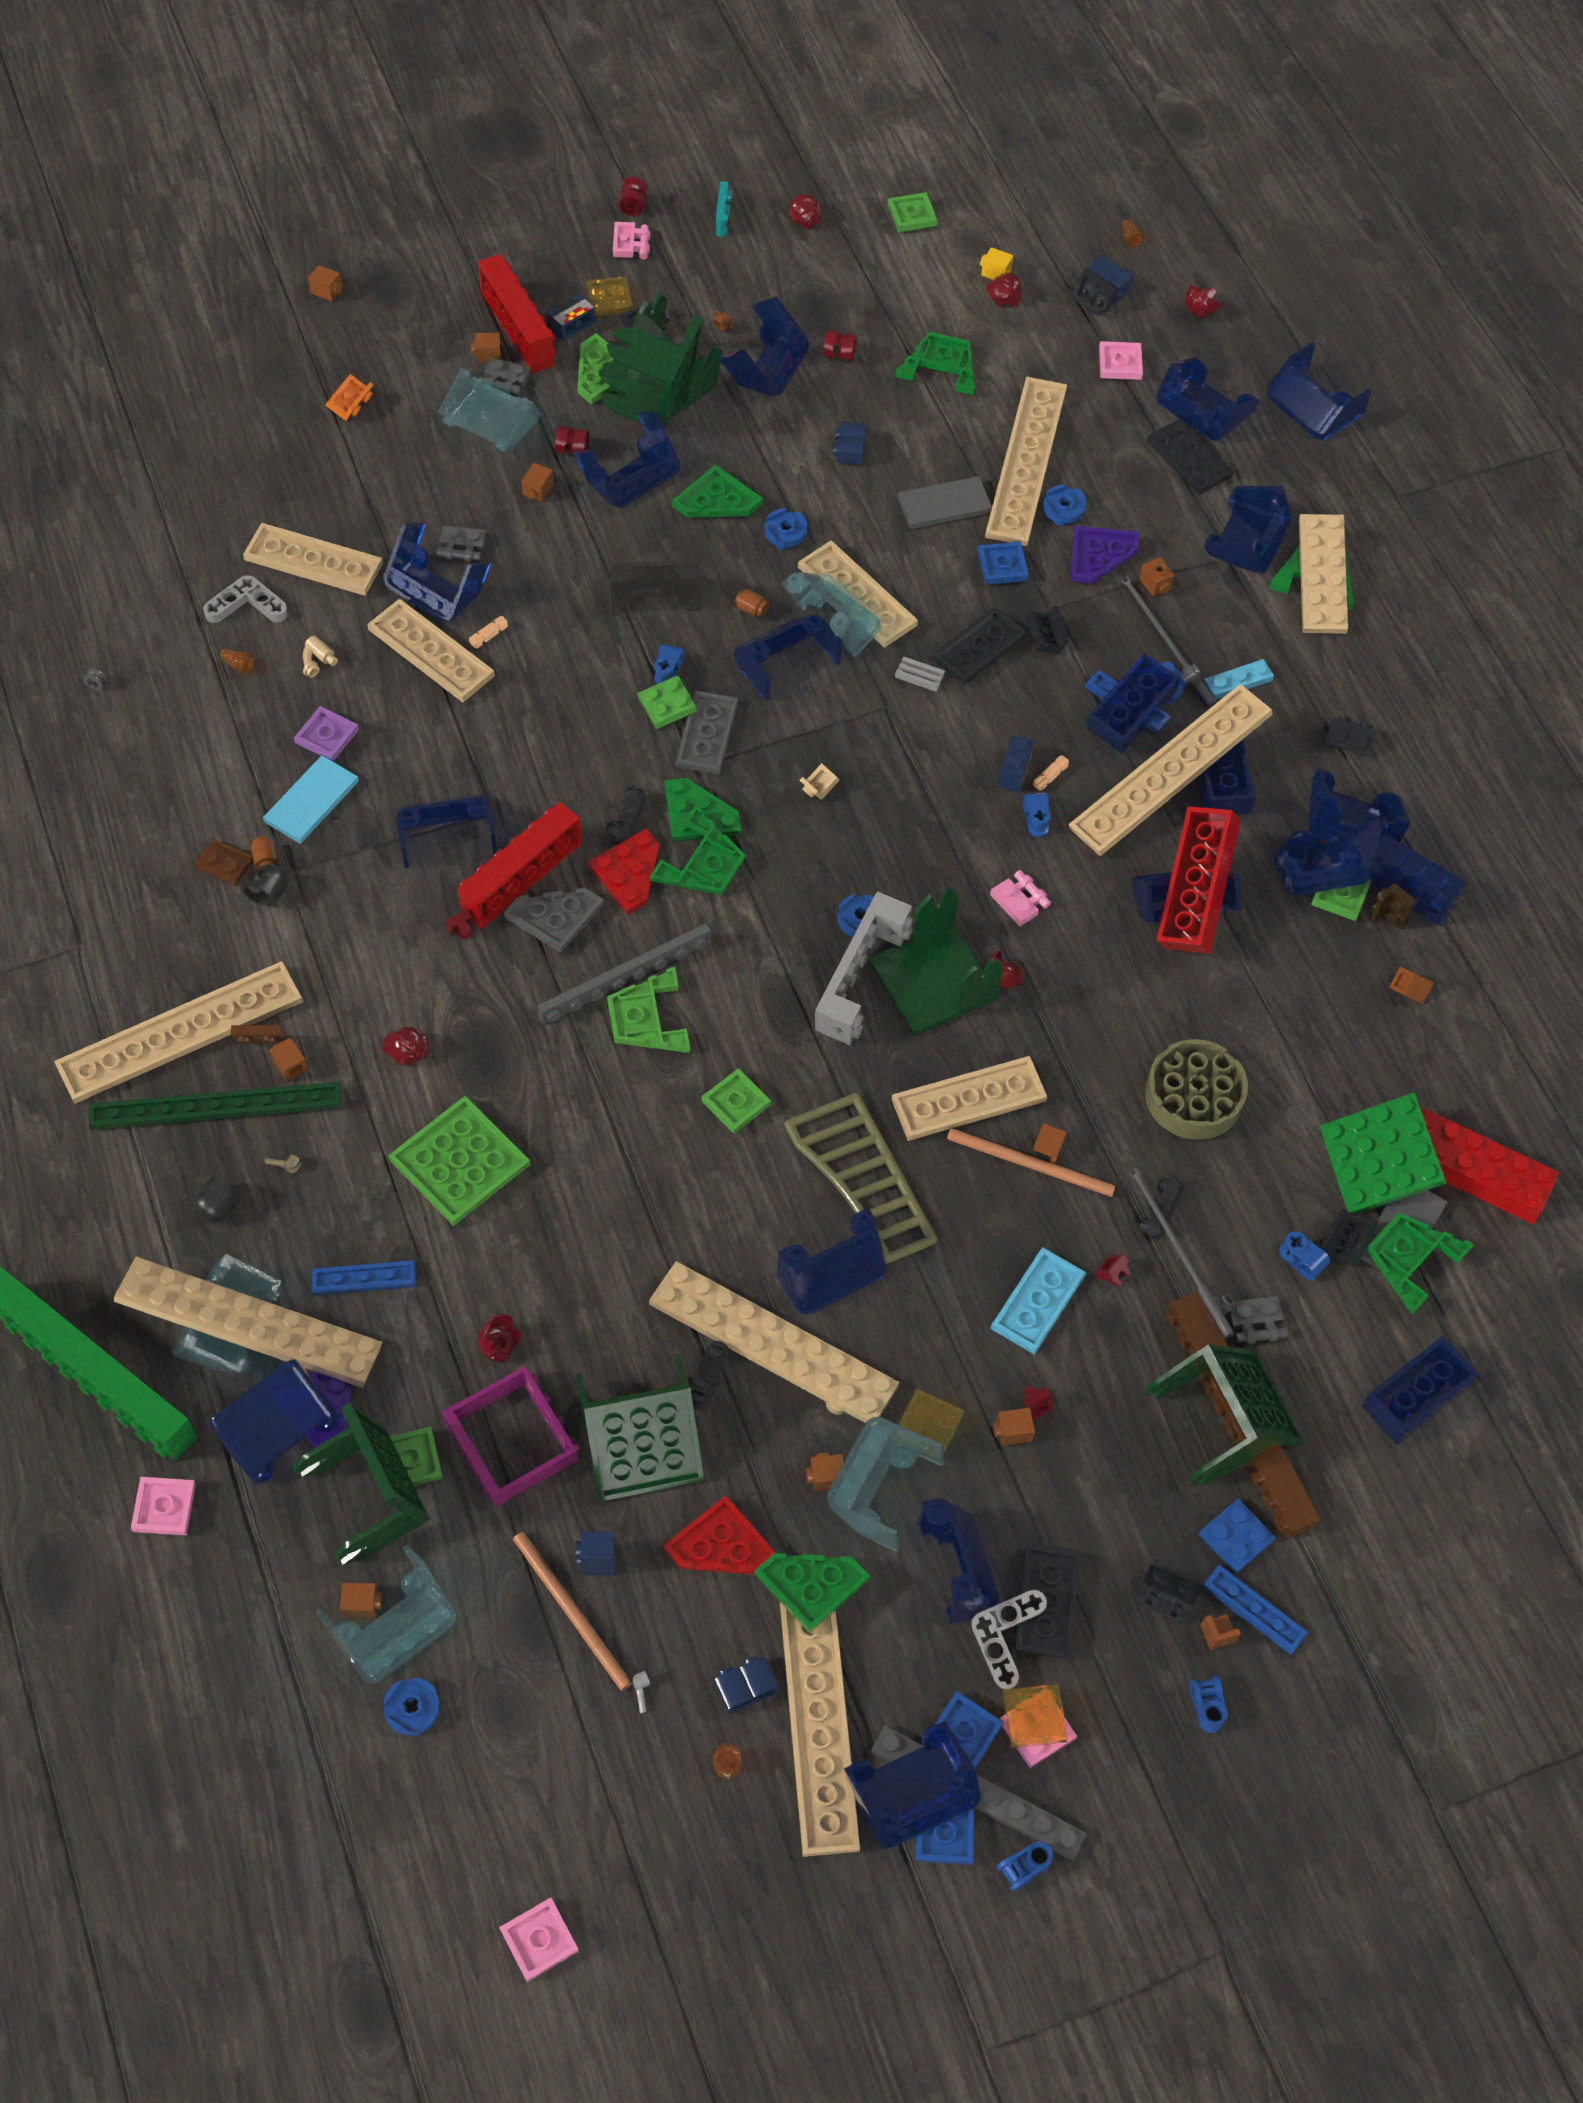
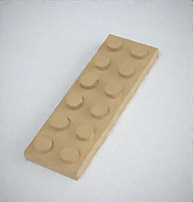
[1299,514,1348,634]
[243,523,383,596]
[798,541,918,648]
[367,599,495,702]
[891,1056,1047,1141]

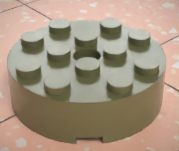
[1145,1039,1248,1140]

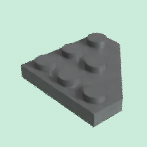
[504,888,604,953]

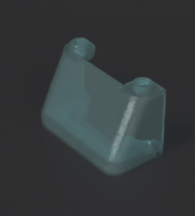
[437,368,542,453]
[781,572,881,657]
[172,1254,281,1376]

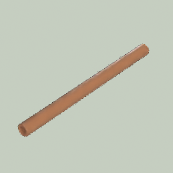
[947,1128,1116,1197]
[513,1532,632,1692]

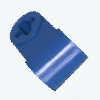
[654,643,685,684]
[1023,792,1051,837]
[1279,1231,1330,1280]
[1189,1675,1228,1733]
[996,1842,1053,1893]

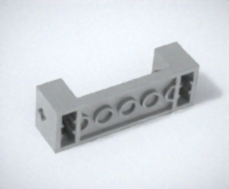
[815,891,914,1045]

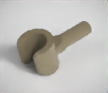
[265,1154,302,1174]

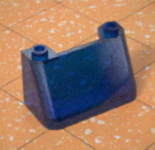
[1156,357,1260,441]
[1204,486,1292,574]
[1308,768,1411,858]
[1273,816,1382,895]
[777,1207,886,1314]
[209,1359,343,1485]
[918,1498,999,1624]
[844,1720,981,1849]

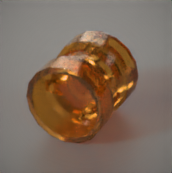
[713,1744,741,1779]

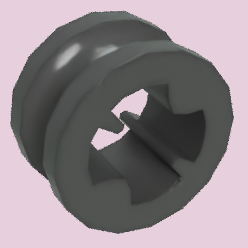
[83,668,107,690]

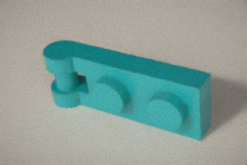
[716,181,732,237]

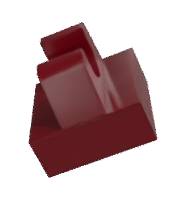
[445,909,472,940]
[1095,1254,1131,1286]
[1023,1385,1053,1421]

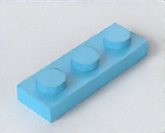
[1204,659,1274,700]

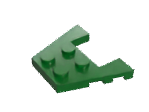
[895,332,975,395]
[1269,546,1354,611]
[650,806,746,896]
[1366,1213,1474,1314]

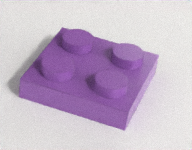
[294,706,359,762]

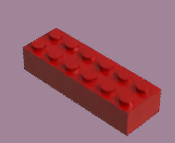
[478,254,556,374]
[458,802,582,930]
[1157,807,1241,954]
[1420,1106,1559,1224]

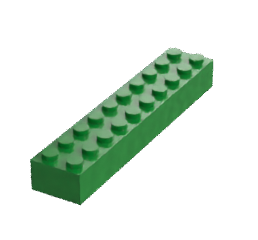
[0,1266,198,1462]

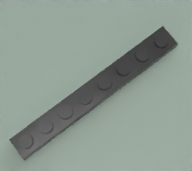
[537,923,711,1025]
[871,1725,1087,1861]

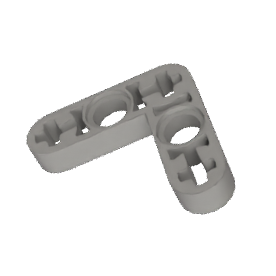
[203,575,288,623]
[972,1590,1047,1690]

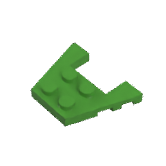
[607,967,690,1053]

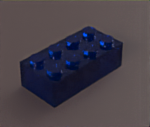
[1087,653,1180,754]
[1197,739,1255,814]
[1361,834,1467,926]
[1361,1336,1479,1445]

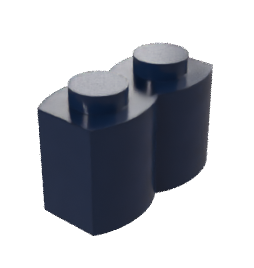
[833,421,866,465]
[715,1656,779,1715]

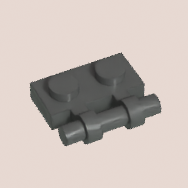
[479,357,531,395]
[436,525,487,562]
[1228,1296,1288,1345]

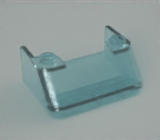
[827,1417,945,1552]
[316,1545,456,1684]

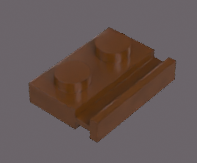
[194,838,254,886]
[231,1025,286,1045]

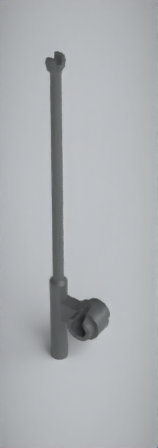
[1122,576,1217,708]
[1129,1167,1234,1339]

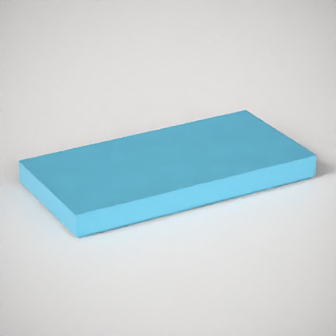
[263,755,359,844]
[990,1247,1086,1355]

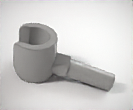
[632,1671,650,1713]

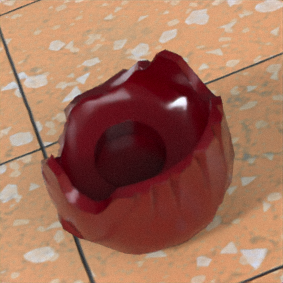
[789,194,822,229]
[986,273,1022,307]
[1185,285,1222,318]
[987,950,1025,989]
[383,1027,429,1066]
[478,1314,521,1363]

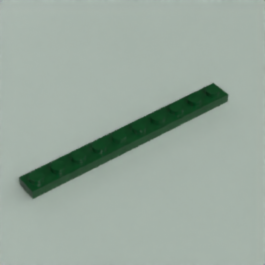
[89,1082,342,1130]

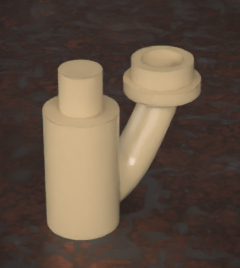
[303,635,338,678]

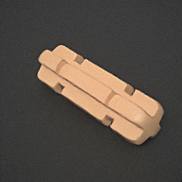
[469,616,508,649]
[1033,756,1069,791]

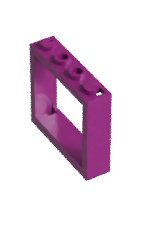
[441,1366,580,1508]

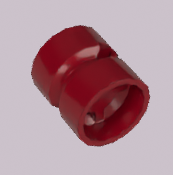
[619,177,648,216]
[823,329,857,362]
[555,425,590,457]

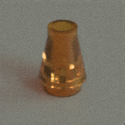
[1121,219,1143,248]
[220,648,254,674]

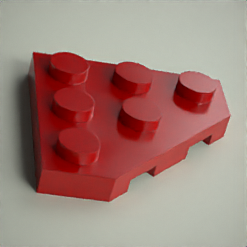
[588,828,660,915]
[663,1496,776,1575]

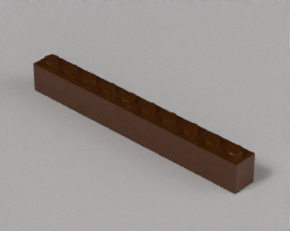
[1166,1291,1321,1540]

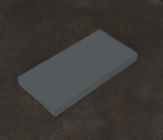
[897,476,992,530]
[675,691,739,775]
[1361,1190,1448,1269]

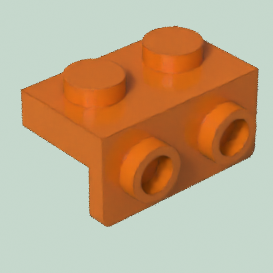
[325,374,374,421]

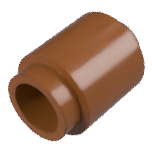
[735,588,770,618]
[250,836,278,870]

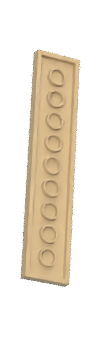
[985,377,1067,546]
[1069,684,1272,856]
[54,961,303,1104]
[114,1257,382,1388]
[649,1261,899,1427]
[779,1601,860,1857]

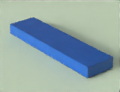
[1085,670,1172,735]
[312,1260,417,1296]
[1202,1564,1308,1655]

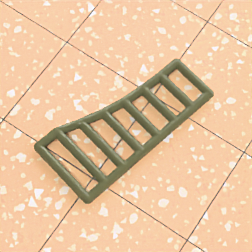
[784,1093,938,1264]

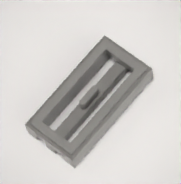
[895,656,945,692]

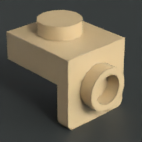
[800,763,839,800]

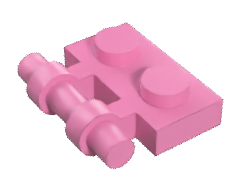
[613,222,651,259]
[990,870,1051,926]

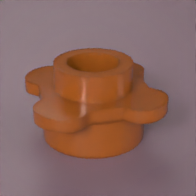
[713,310,733,332]

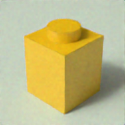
[980,247,1013,279]

